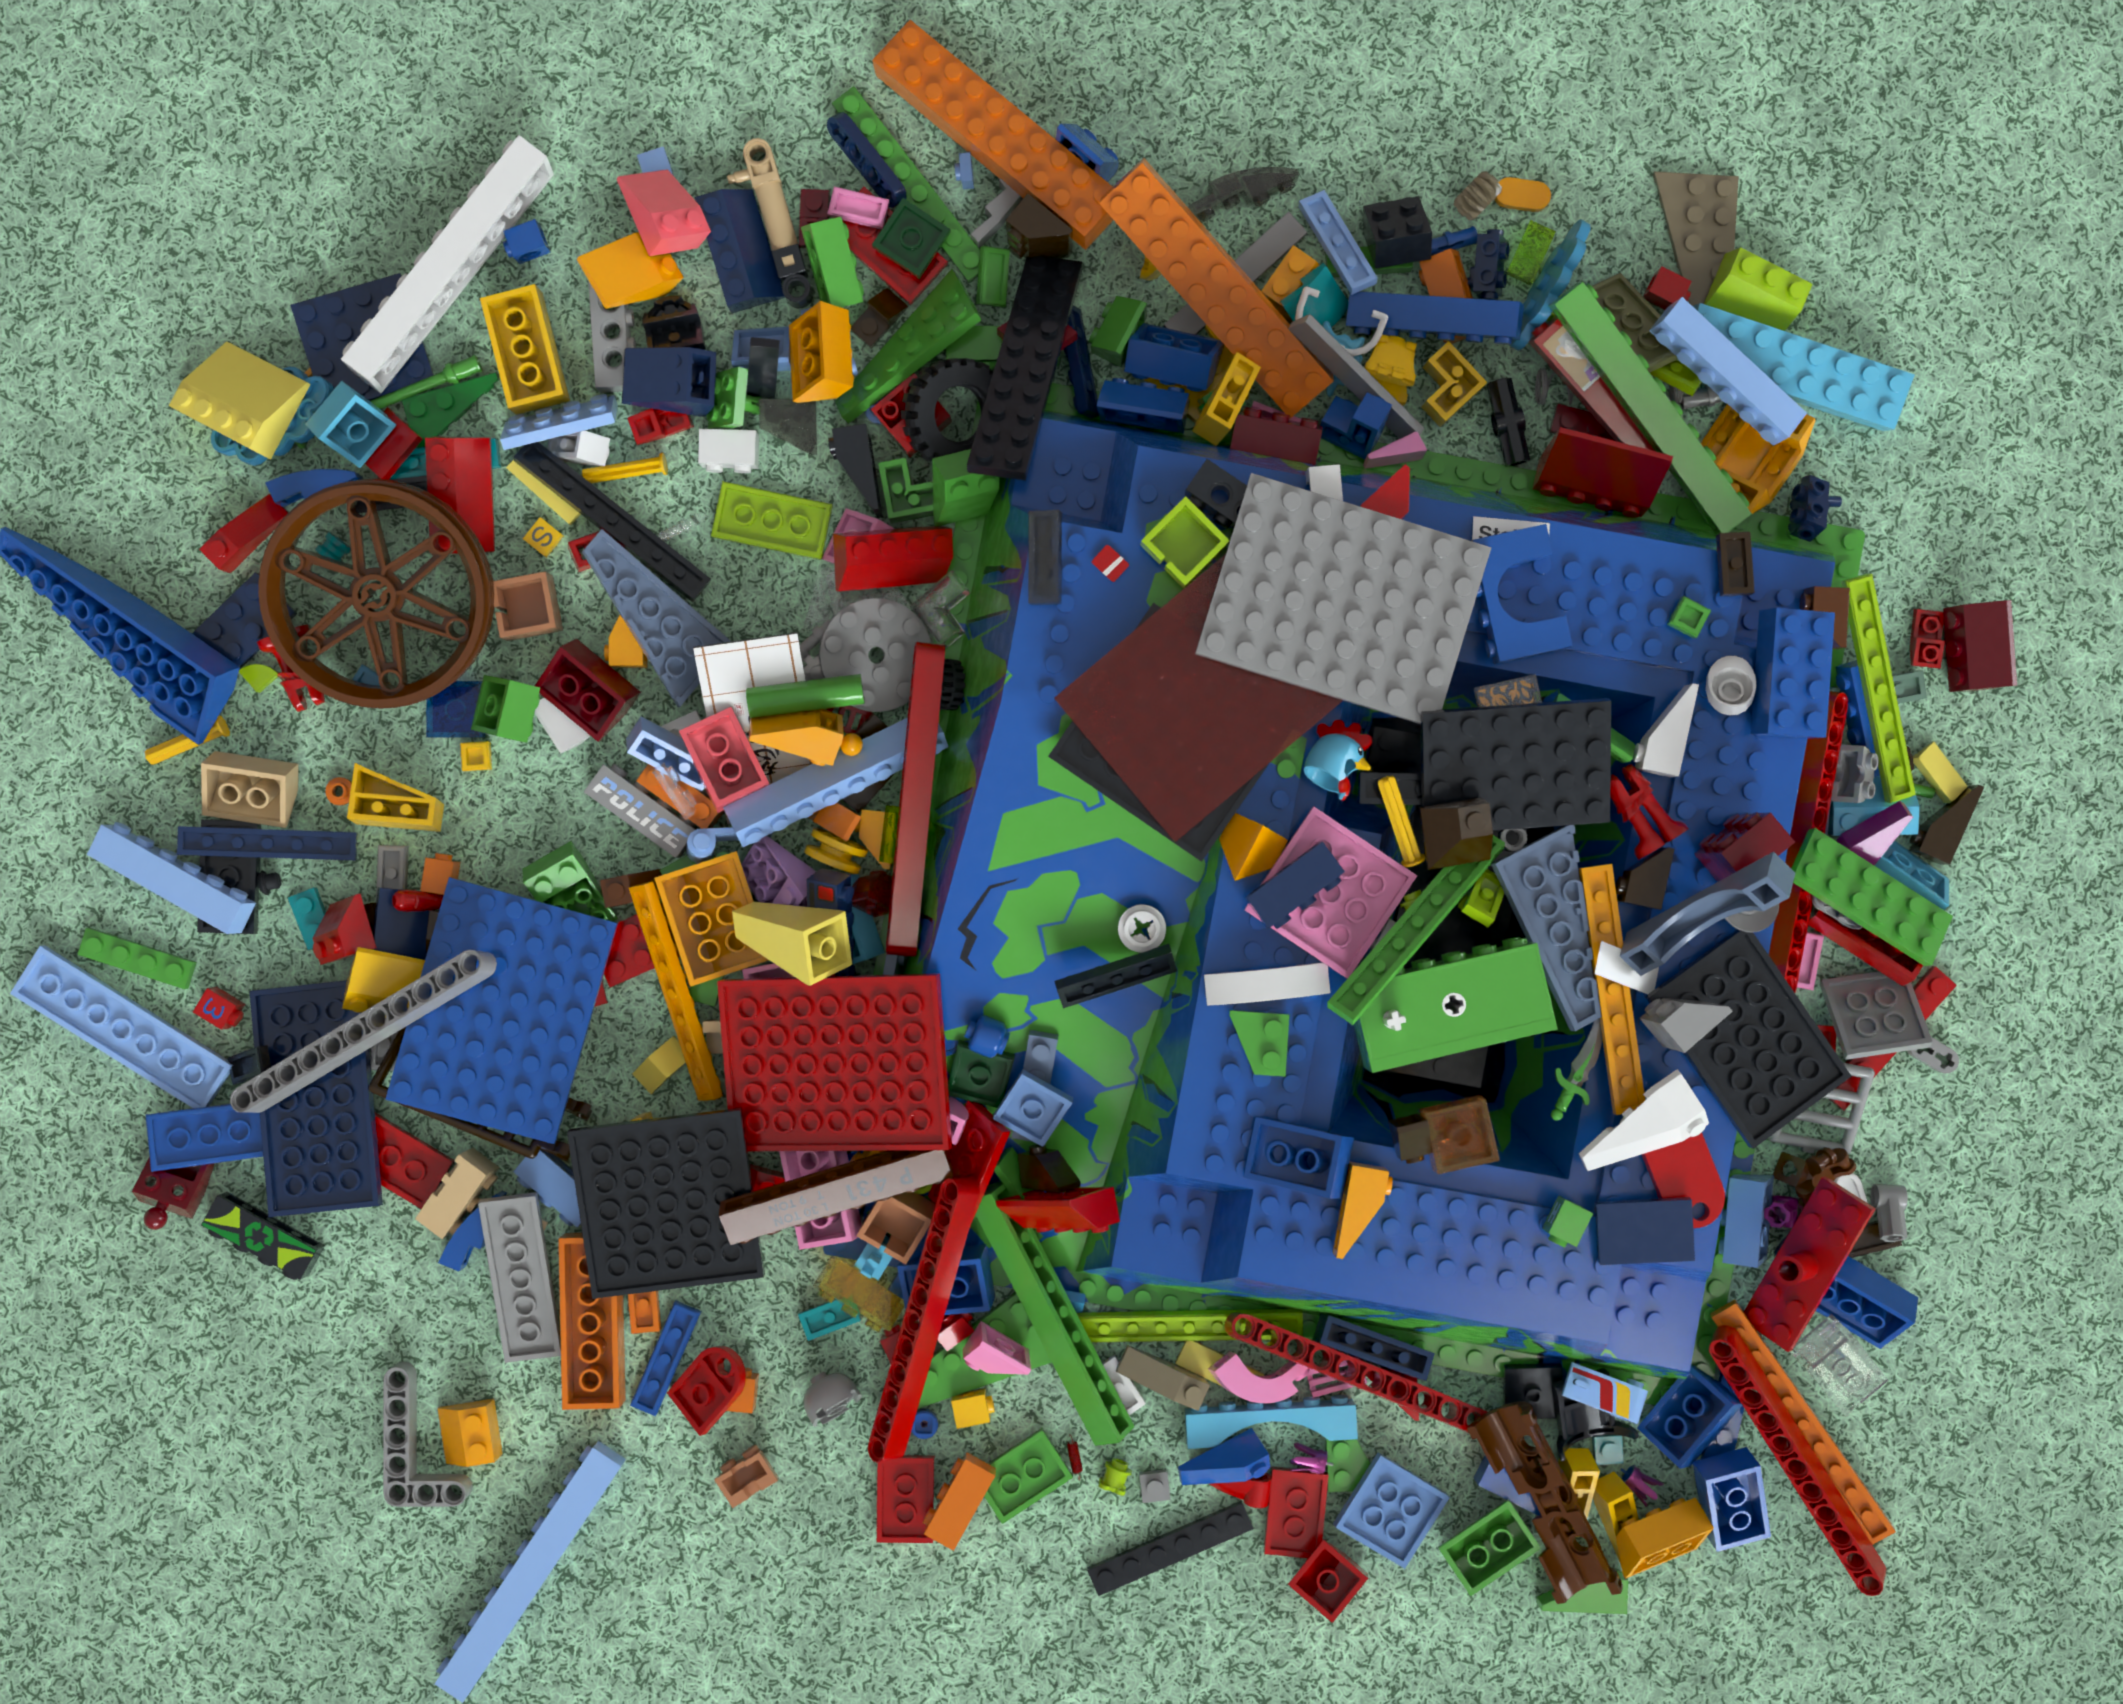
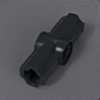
[1487,378,1530,467]

